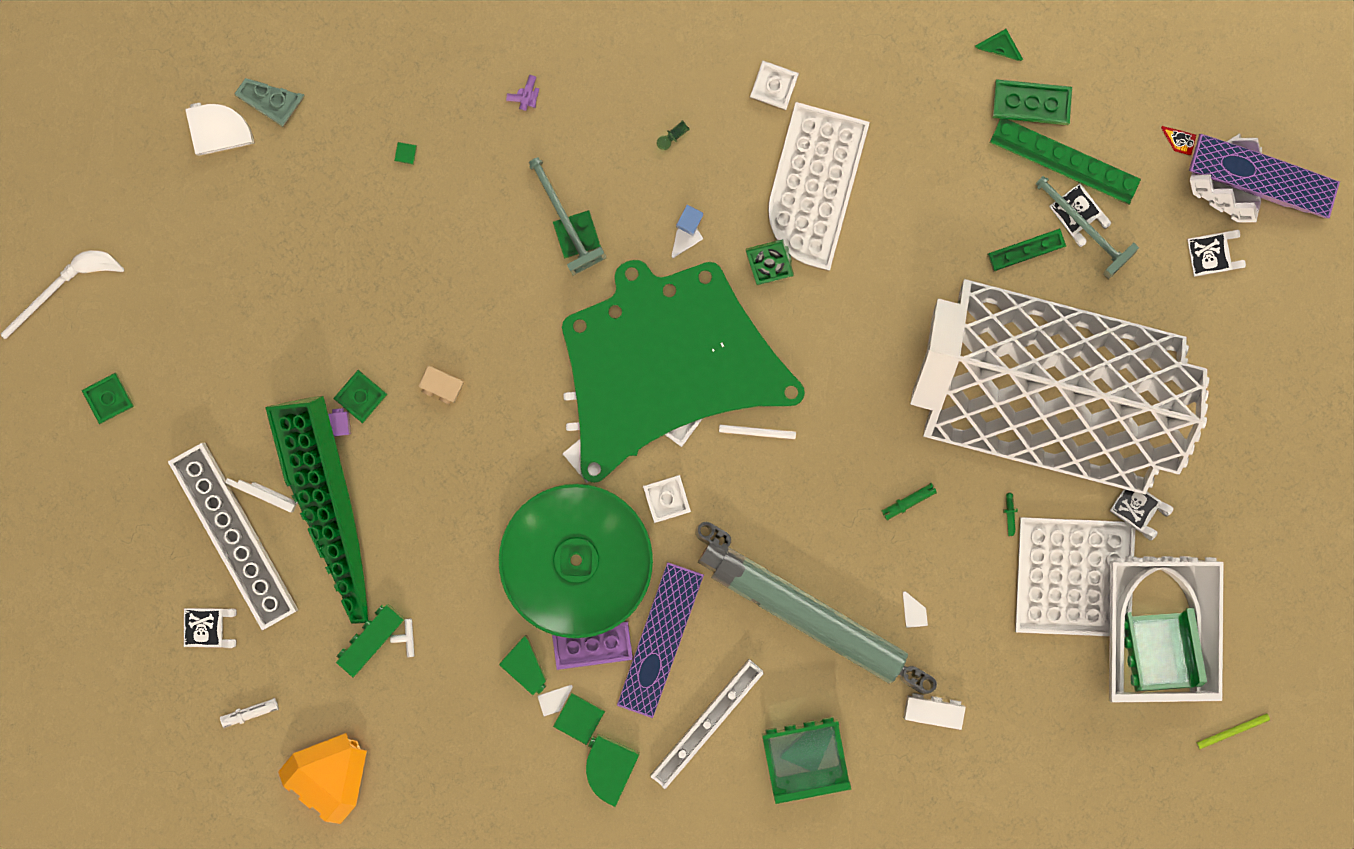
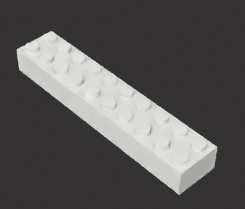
[168,443,298,630]

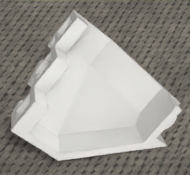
[1190,133,1262,222]

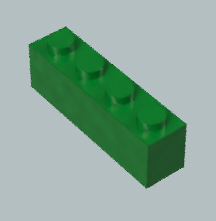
[336,604,405,677]

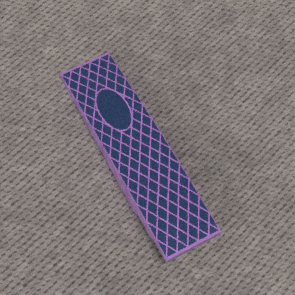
[1189,134,1340,219]
[617,562,704,718]

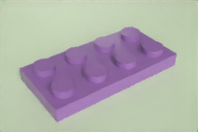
[552,621,633,670]

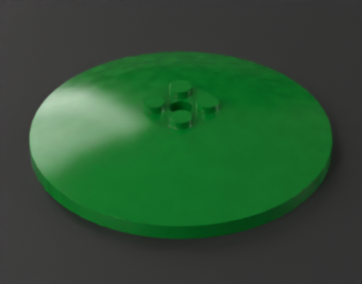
[499,484,653,638]

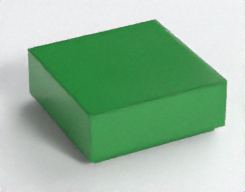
[394,142,417,165]

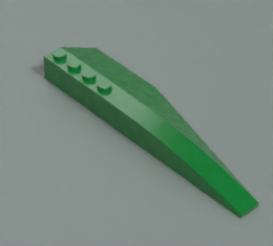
[265,396,368,624]

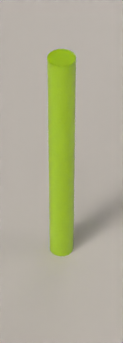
[1197,714,1270,750]

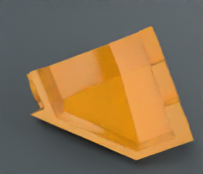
[278,733,367,824]

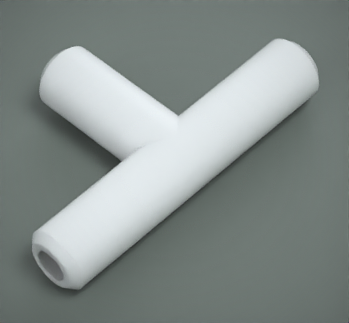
[390,618,414,657]

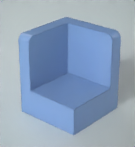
[676,205,704,236]

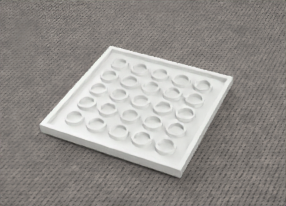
[1015,517,1135,637]

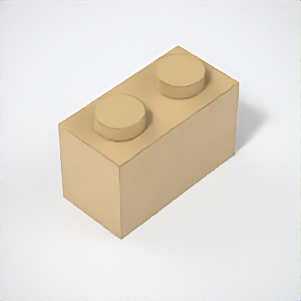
[419,366,464,404]

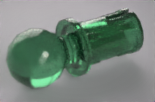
[656,120,690,150]

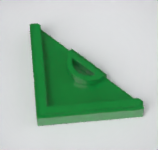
[975,29,1023,61]

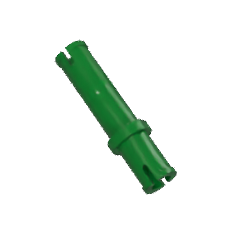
[881,483,937,521]

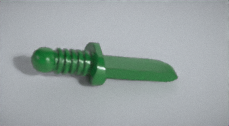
[1003,492,1018,536]

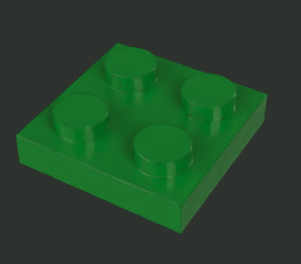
[553,210,601,259]

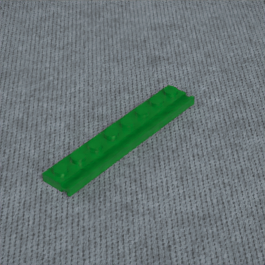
[989,119,1141,205]

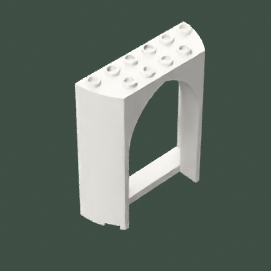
[1109,556,1223,702]

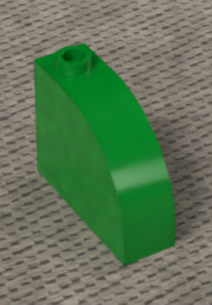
[586,734,640,807]

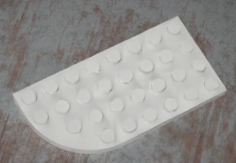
[768,102,870,271]

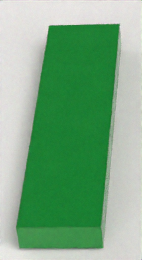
[987,228,1066,272]

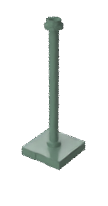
[529,157,607,276]
[1036,176,1139,280]

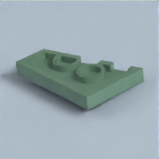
[234,78,305,127]

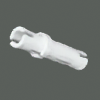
[220,698,279,728]

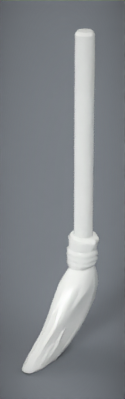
[1,250,124,339]

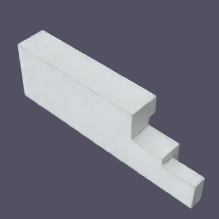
[225,478,298,513]

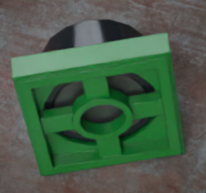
[746,239,794,285]

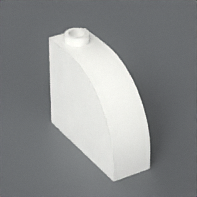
[185,103,254,156]

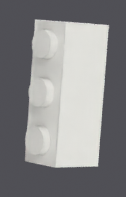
[903,693,966,730]

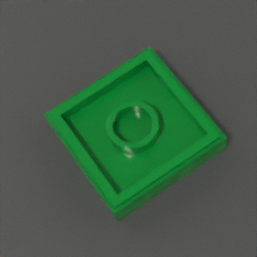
[333,370,388,424]
[81,372,134,424]
[553,693,605,745]

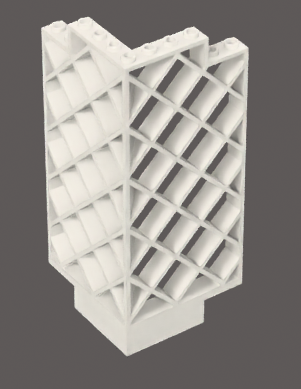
[910,279,1209,494]

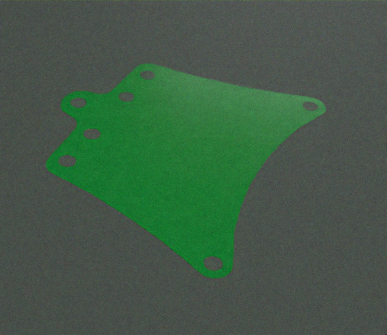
[562,260,805,483]

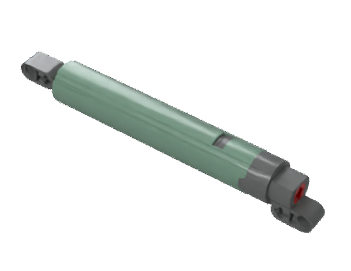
[695,522,937,694]

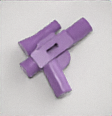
[506,75,539,111]

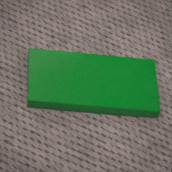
[993,79,1072,125]

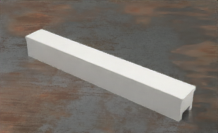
[650,659,764,789]

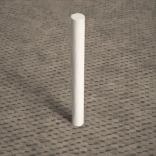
[719,425,796,439]

